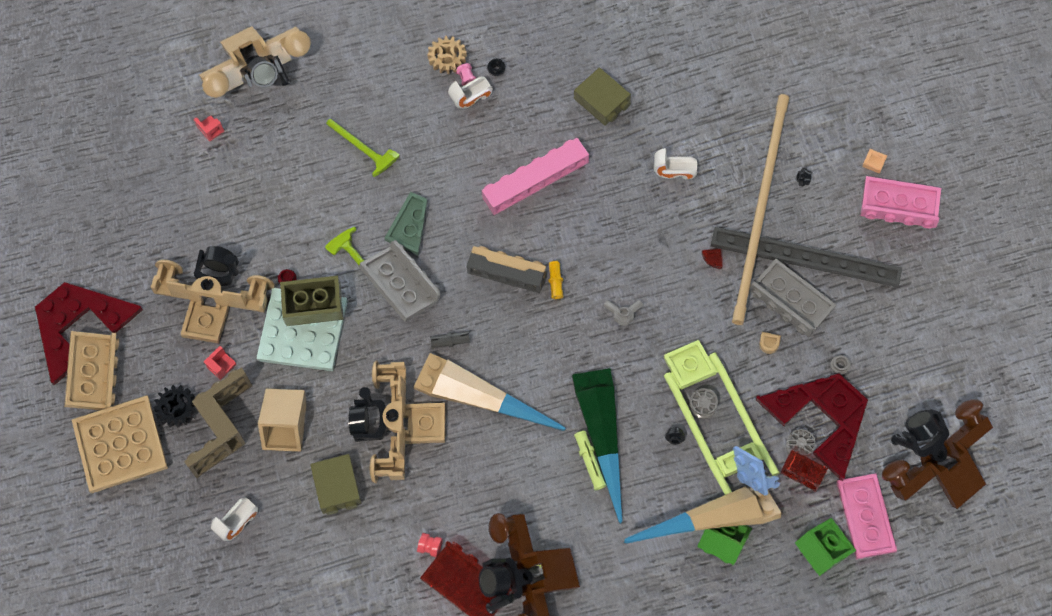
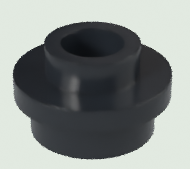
[487,58,505,76]
[796,168,812,187]
[665,427,685,445]

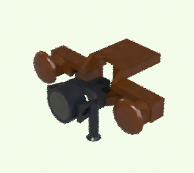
[882,399,993,509]
[479,513,580,616]

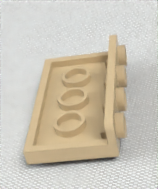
[64,331,119,410]

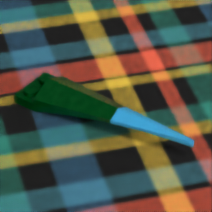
[572,368,622,523]

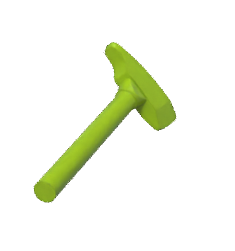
[326,119,400,177]
[325,227,364,265]

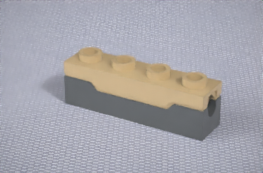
[466,246,546,293]

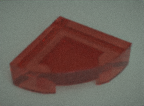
[701,249,722,269]

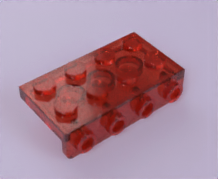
[420,541,511,616]

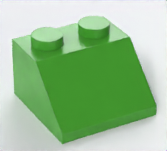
[795,518,856,576]
[697,525,753,565]

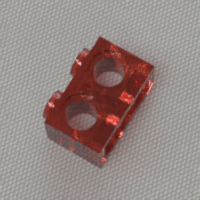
[780,450,828,492]

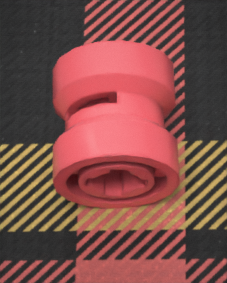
[417,532,443,558]

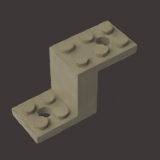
[184,368,252,478]

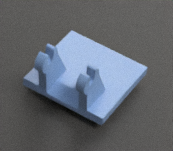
[733,446,780,496]

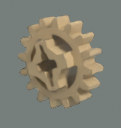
[427,36,467,74]

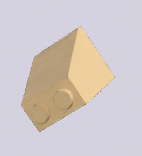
[258,389,307,452]

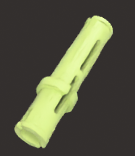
[574,431,607,490]

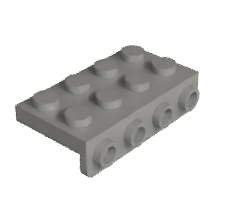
[359,240,440,322]
[749,259,836,337]

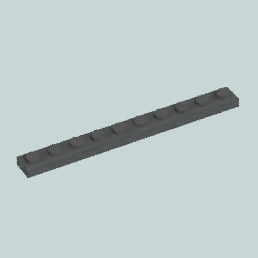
[710,227,902,288]

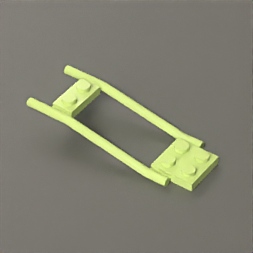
[664,340,780,495]

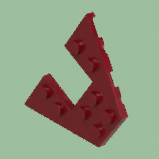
[35,282,143,385]
[756,374,868,481]

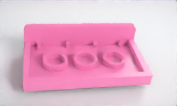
[860,176,941,229]

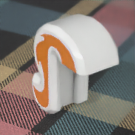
[448,77,493,109]
[654,148,697,179]
[211,497,258,541]

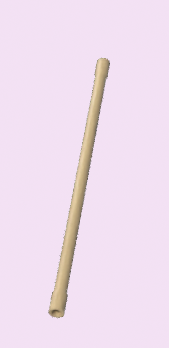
[732,94,789,325]

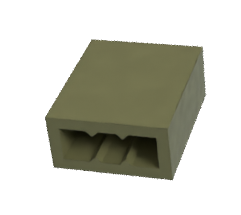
[574,67,631,126]
[310,454,362,515]

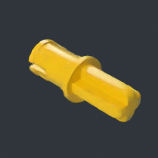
[548,261,563,299]

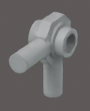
[604,300,643,326]

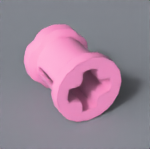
[456,63,476,86]

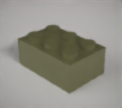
[280,276,344,326]

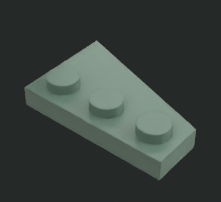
[385,192,427,256]

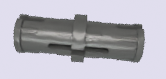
[430,331,470,349]

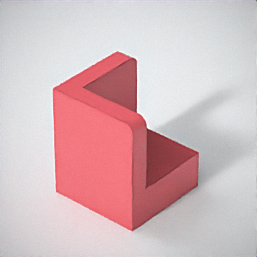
[194,116,224,142]
[203,346,236,380]

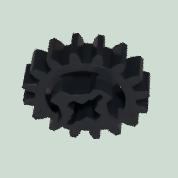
[153,385,197,428]

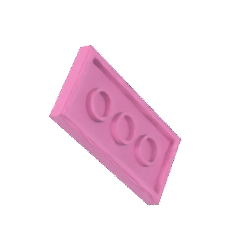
[836,473,897,560]

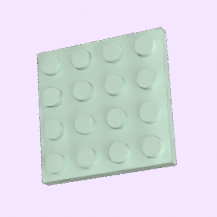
[256,288,348,371]

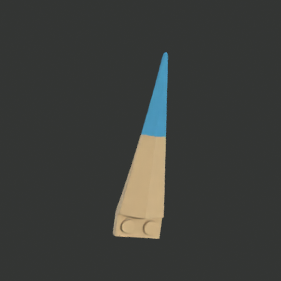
[414,353,566,431]
[624,486,782,543]

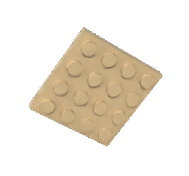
[72,395,168,494]

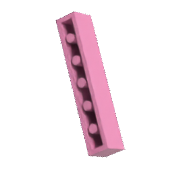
[482,138,589,215]

